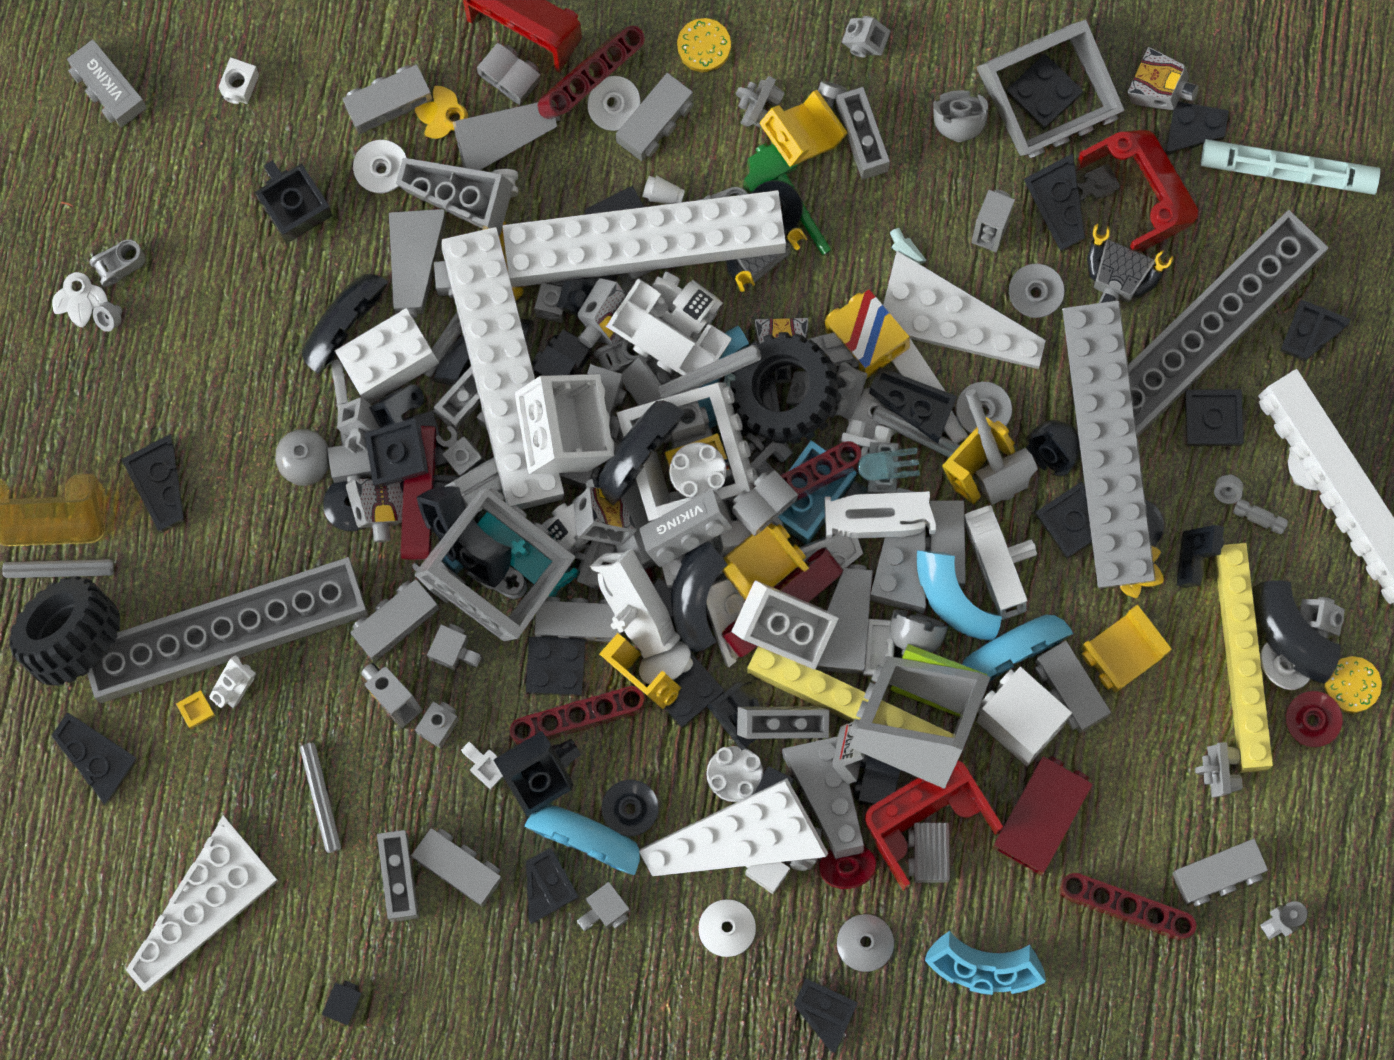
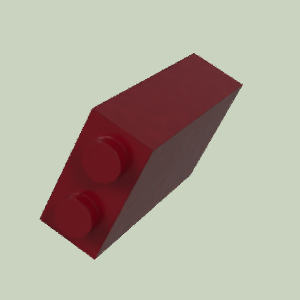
[992,756,1093,876]

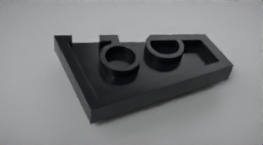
[1024,154,1086,253]
[869,366,957,444]
[121,434,185,533]
[51,712,138,806]

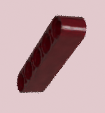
[537,25,645,119]
[401,426,436,560]
[780,441,862,503]
[721,547,843,657]
[510,686,645,745]
[1060,873,1197,941]

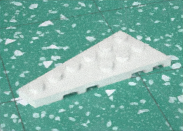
[883,251,1046,369]
[706,534,863,667]
[639,779,828,876]
[126,816,278,993]

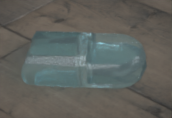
[858,448,920,480]

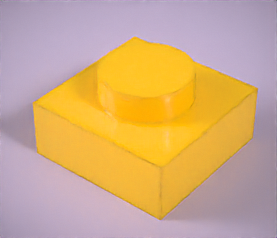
[176,690,215,730]

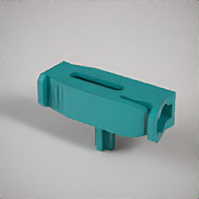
[477,512,580,597]

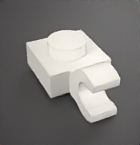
[461,742,503,790]

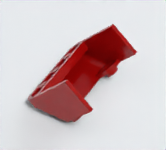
[463,0,582,73]
[1076,129,1198,253]
[865,760,1003,891]

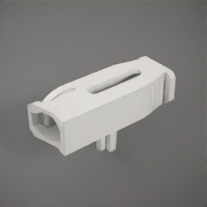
[824,492,936,539]
[964,505,1037,620]
[590,549,681,658]

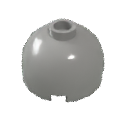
[933,90,988,142]
[275,429,330,486]
[889,609,948,655]

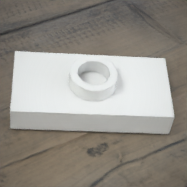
[863,619,894,676]

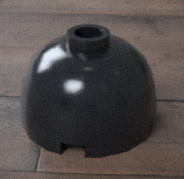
[1025,420,1081,476]

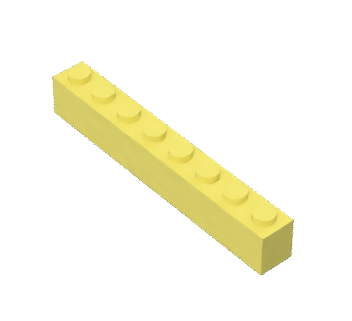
[1215,543,1273,773]
[747,646,953,738]

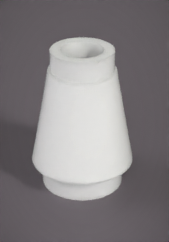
[642,175,685,204]

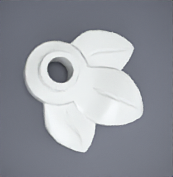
[53,272,108,327]

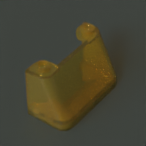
[0,474,105,546]

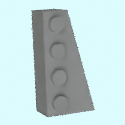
[396,158,514,237]
[559,364,627,489]
[870,488,925,614]
[782,737,864,859]

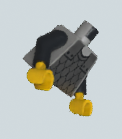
[1087,224,1174,303]
[726,226,807,292]

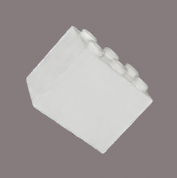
[515,374,615,474]
[976,667,1072,766]

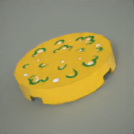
[677,18,731,73]
[1324,656,1382,713]

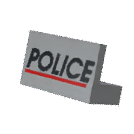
[832,719,865,784]

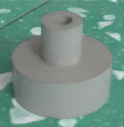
[818,81,847,108]
[93,302,122,332]
[1214,475,1243,504]

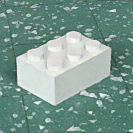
[335,308,439,404]
[731,580,839,670]

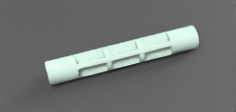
[1201,139,1380,195]

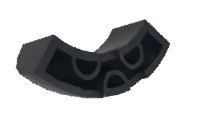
[302,274,388,374]
[433,318,533,386]
[599,400,685,506]
[417,486,512,588]
[671,541,728,652]
[1252,580,1341,684]

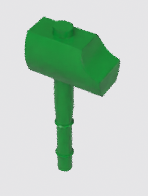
[743,143,831,256]

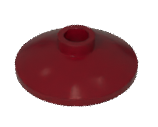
[1286,691,1343,747]
[819,847,876,889]

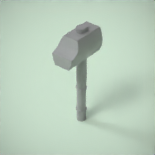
[328,360,372,483]
[966,389,1038,505]

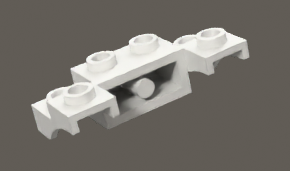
[606,279,732,387]

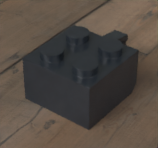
[255,160,333,244]
[493,731,581,817]

